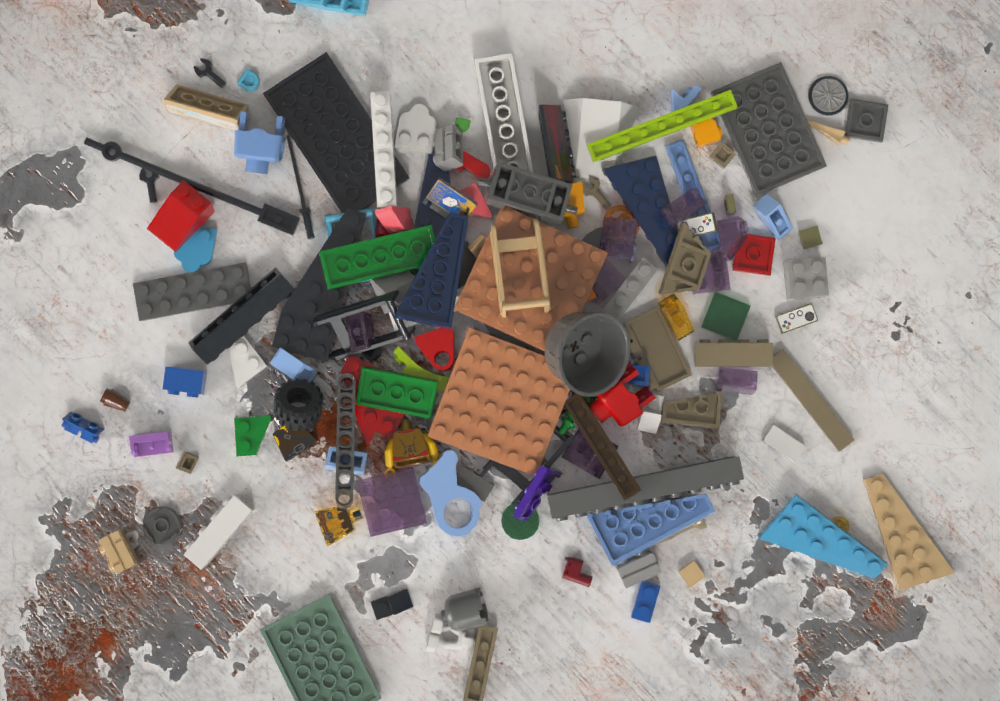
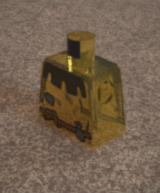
[315,506,364,546]

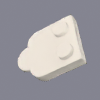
[394,104,437,155]

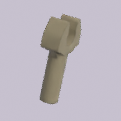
[583,178,612,210]

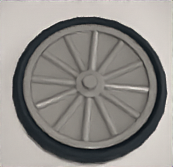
[808,76,848,116]

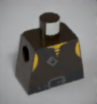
[273,418,318,462]

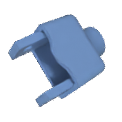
[234,111,286,174]

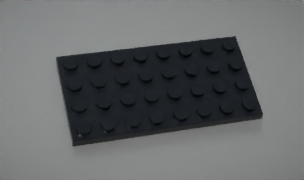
[263,52,410,213]

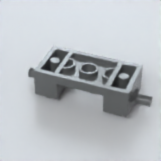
[476,161,578,226]

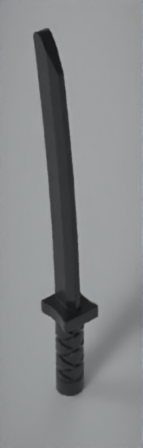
[286,135,315,240]

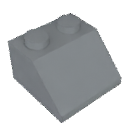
[370,270,415,314]

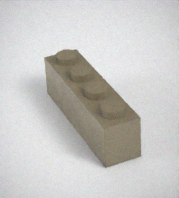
[695,339,773,367]

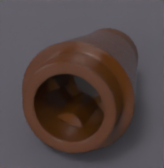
[100,388,130,412]

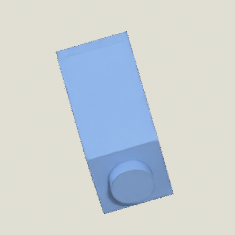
[753,194,793,240]

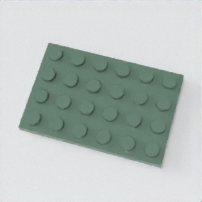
[260,594,382,701]

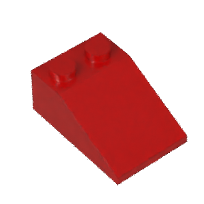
[147,180,215,252]

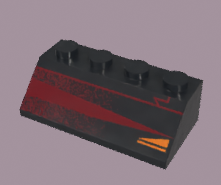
[538,105,576,184]

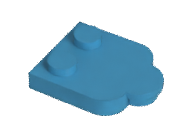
[174,226,218,273]

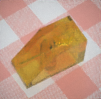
[658,293,694,341]

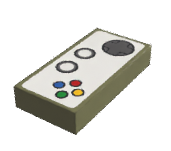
[676,212,718,236]
[775,303,818,334]

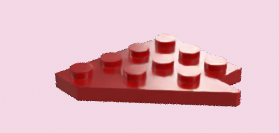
[341,355,405,446]

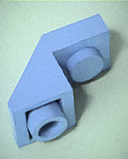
[270,347,318,383]

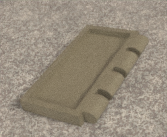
[624,306,692,392]

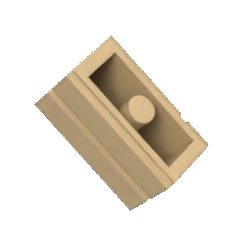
[98,528,140,574]

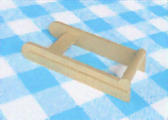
[490,219,551,318]

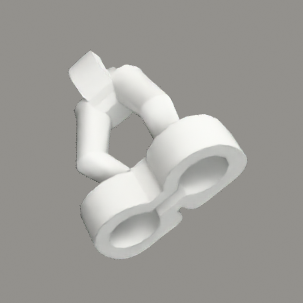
[426,614,473,652]

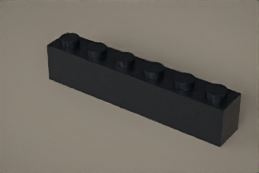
[188,267,295,365]

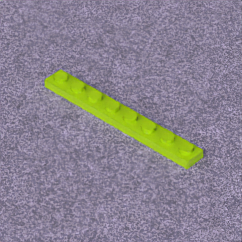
[586,90,738,163]

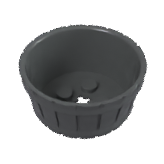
[545,312,630,396]

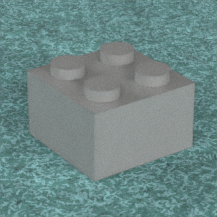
[783,257,829,300]

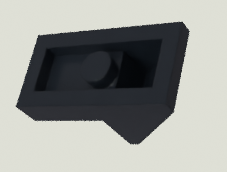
[370,589,414,620]

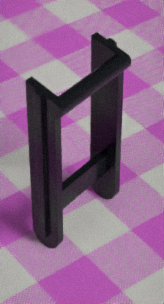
[312,290,416,360]
[479,425,575,505]

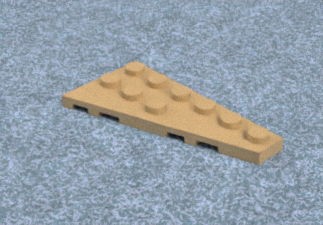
[863,474,955,590]

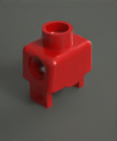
[588,361,656,427]

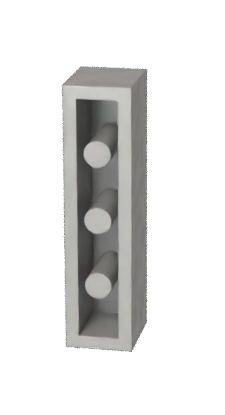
[601,258,658,319]

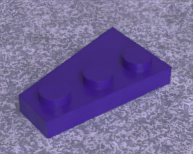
[513,465,563,521]

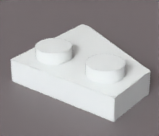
[229,336,268,389]

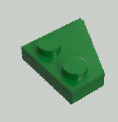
[234,416,272,457]

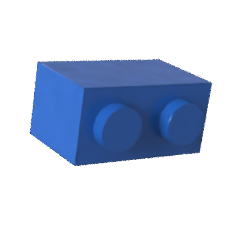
[162,366,207,398]

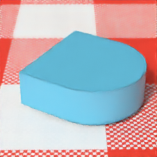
[237,68,260,92]

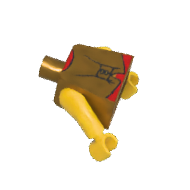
[384,421,440,478]

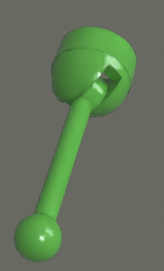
[455,117,471,132]

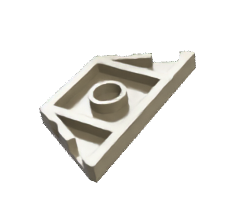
[658,223,711,295]

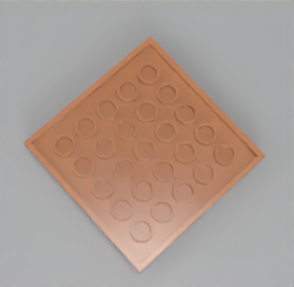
[454,206,608,351]
[427,327,570,476]

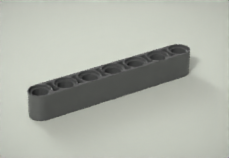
[335,373,356,509]

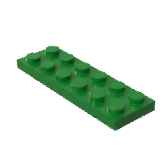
[319,225,435,290]

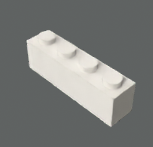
[184,495,255,570]

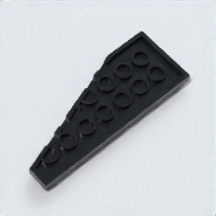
[272,208,367,362]

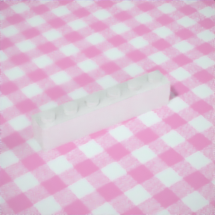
[370,91,398,209]

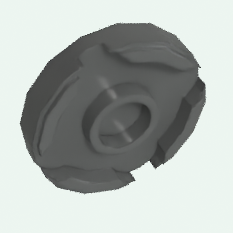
[143,506,182,545]

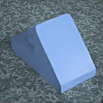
[670,85,702,112]

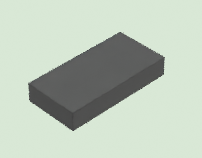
[457,465,494,502]

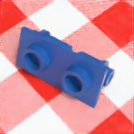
[62,412,104,443]

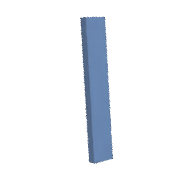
[665,139,724,251]

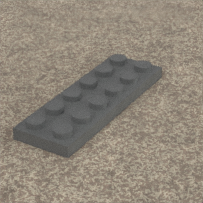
[133,262,251,321]

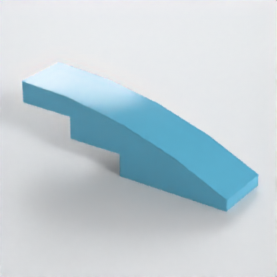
[289,0,369,16]

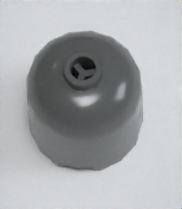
[441,587,489,631]

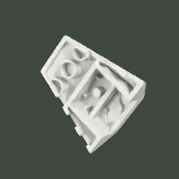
[563,98,639,181]

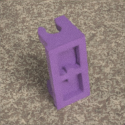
[129,431,173,457]

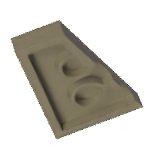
[661,391,722,430]

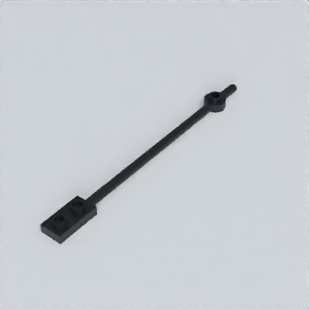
[84,137,301,236]

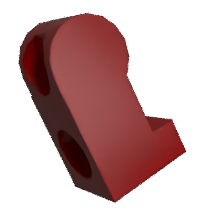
[454,151,491,179]

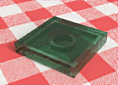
[701,292,751,341]

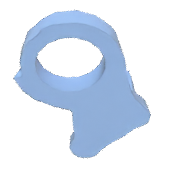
[419,450,483,536]

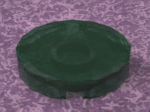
[501,502,540,540]

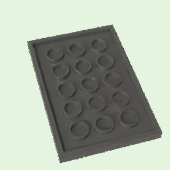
[711,62,827,197]

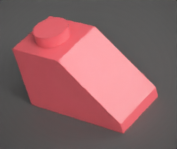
[460,183,493,221]
[375,206,414,234]

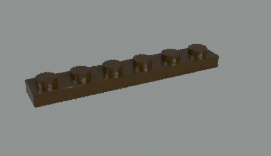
[564,394,642,501]

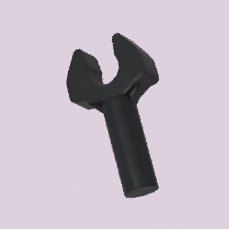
[194,58,227,89]
[139,168,160,203]

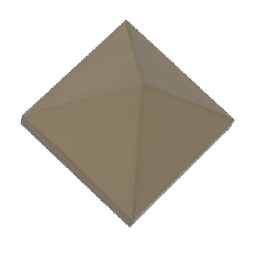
[176,451,199,474]

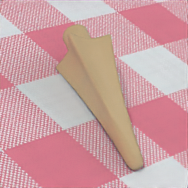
[806,118,851,145]

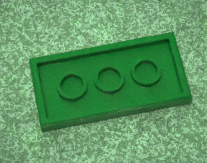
[356,366,439,419]

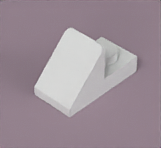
[637,394,664,434]

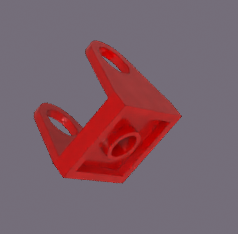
[414,328,455,372]

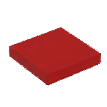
[732,233,776,276]

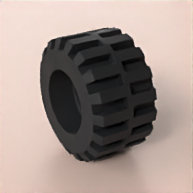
[274,378,324,431]

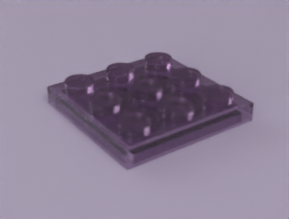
[357,467,427,537]

